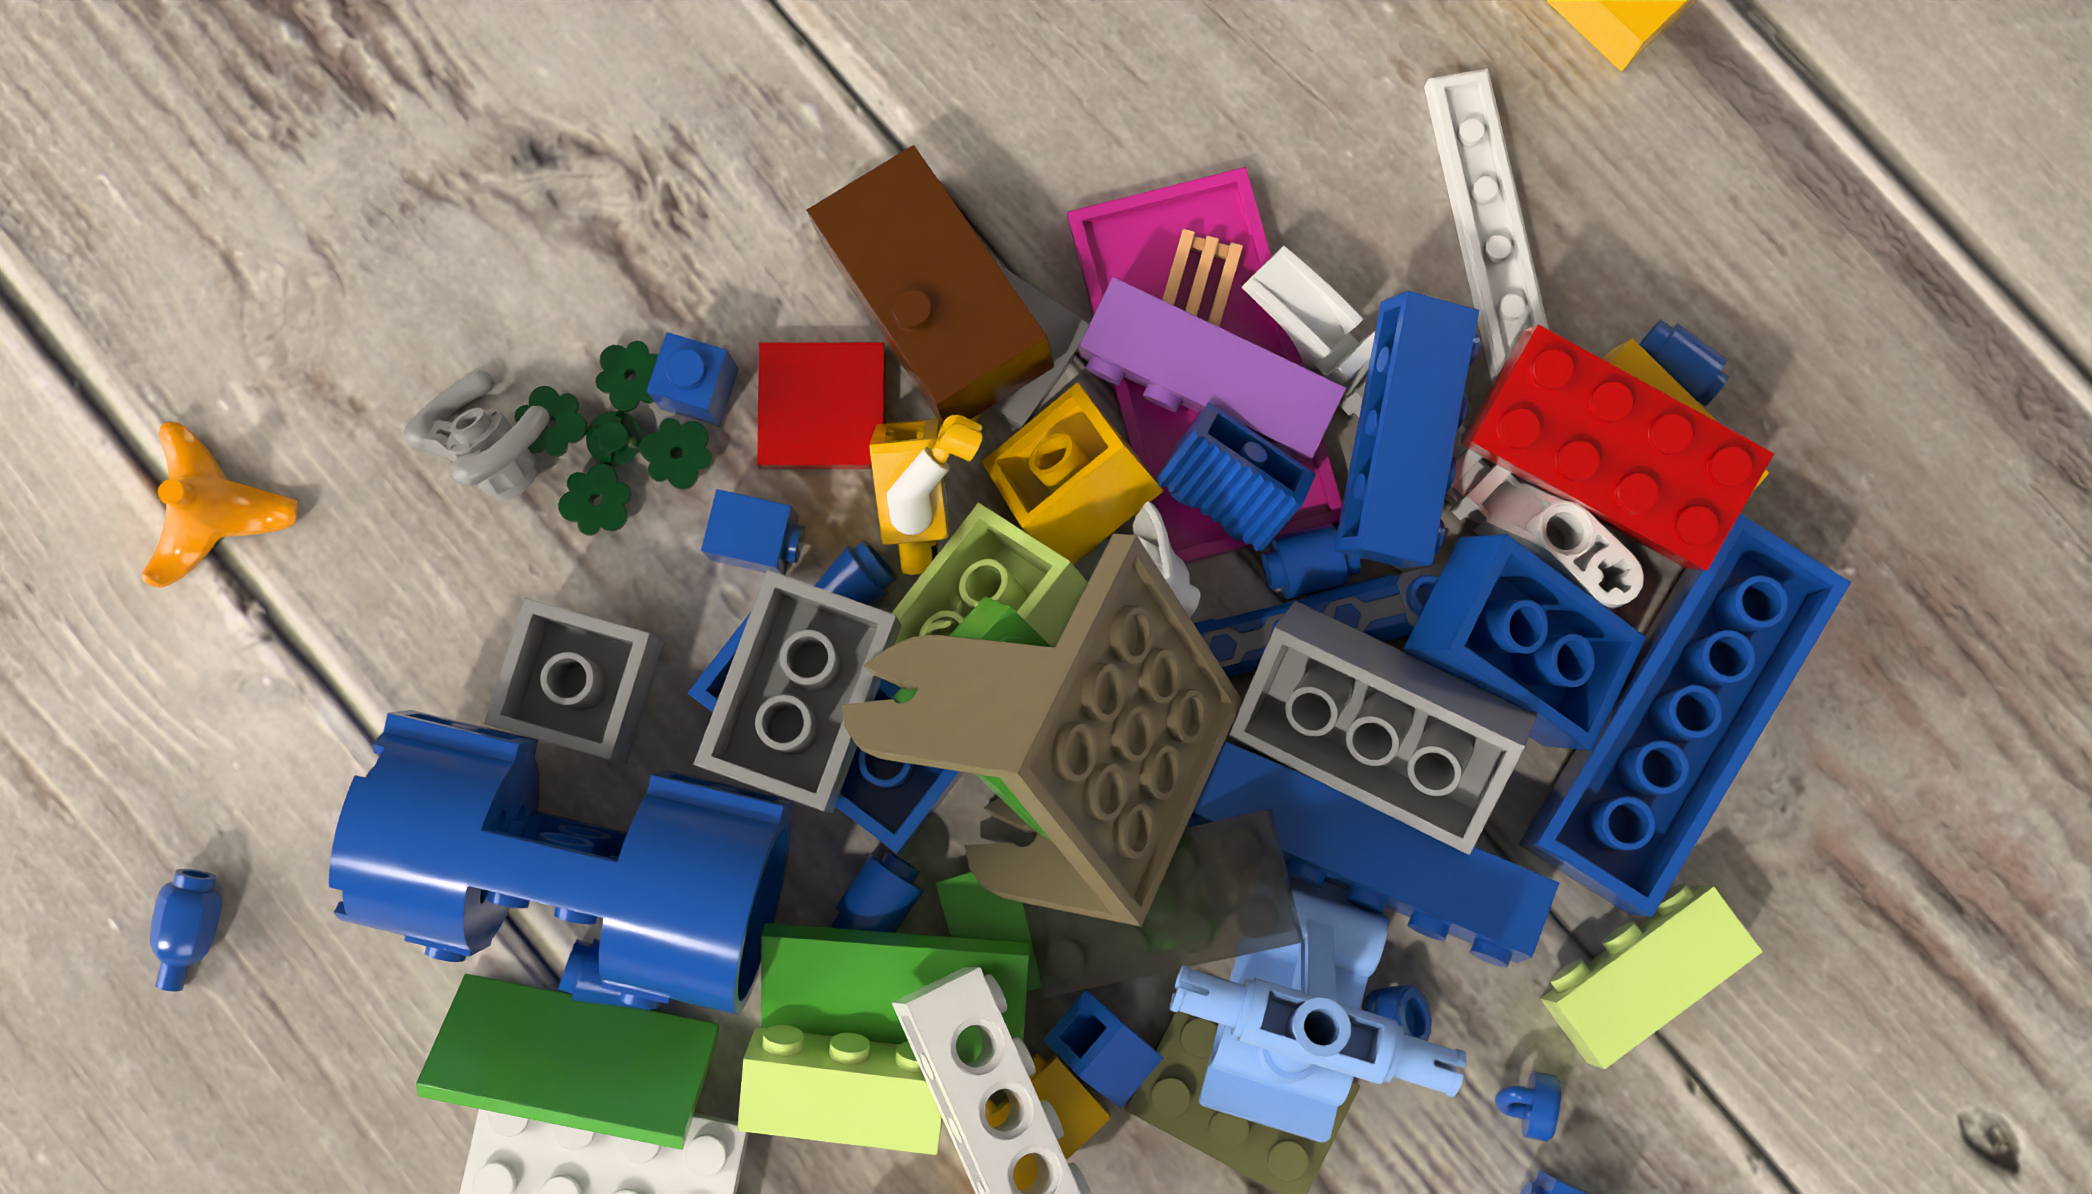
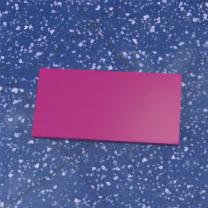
[1067,167,1343,564]

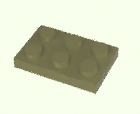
[1124,1011,1360,1194]

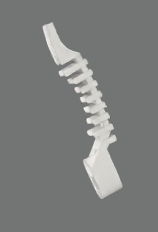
[1241,246,1644,611]

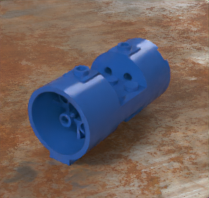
[329,710,794,1015]

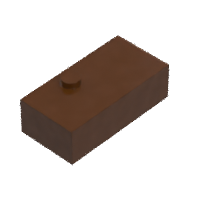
[806,145,1054,425]

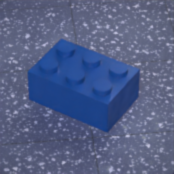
[1403,534,1646,751]

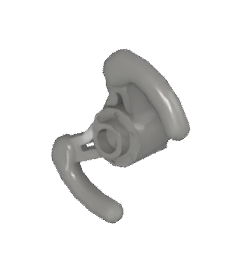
[404,371,550,501]

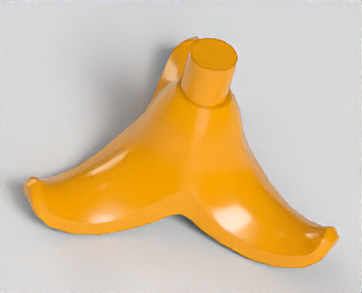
[142,421,298,588]

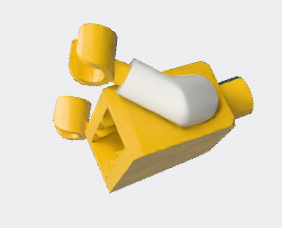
[869,414,983,575]

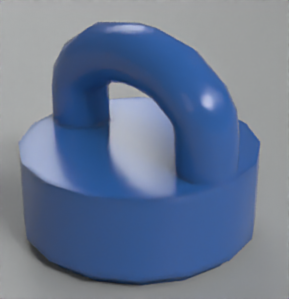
[1363,985,1432,1041]
[1495,1071,1561,1142]

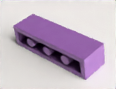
[1079,277,1346,464]

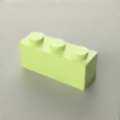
[1540,883,1762,1069]
[737,1025,943,1155]

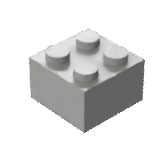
[484,598,664,764]

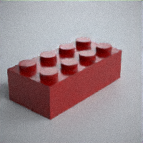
[1460,324,1775,571]

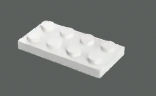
[460,1109,749,1194]

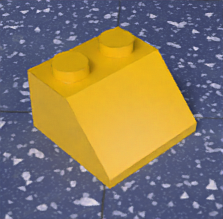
[981,382,1164,564]

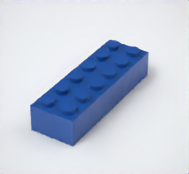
[1518,514,1851,917]

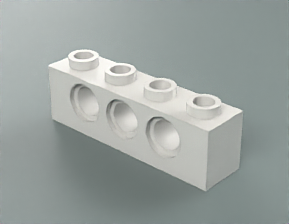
[892,967,1091,1194]

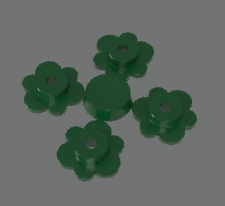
[514,341,713,536]

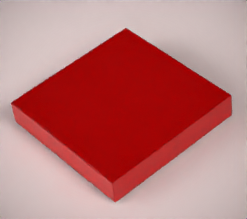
[757,342,886,469]

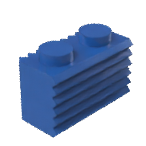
[1156,402,1316,551]

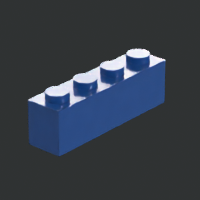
[1334,291,1480,568]

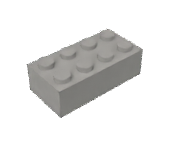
[1228,601,1537,855]

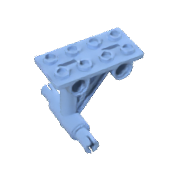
[1170,855,1466,1143]

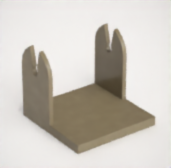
[841,534,1243,927]

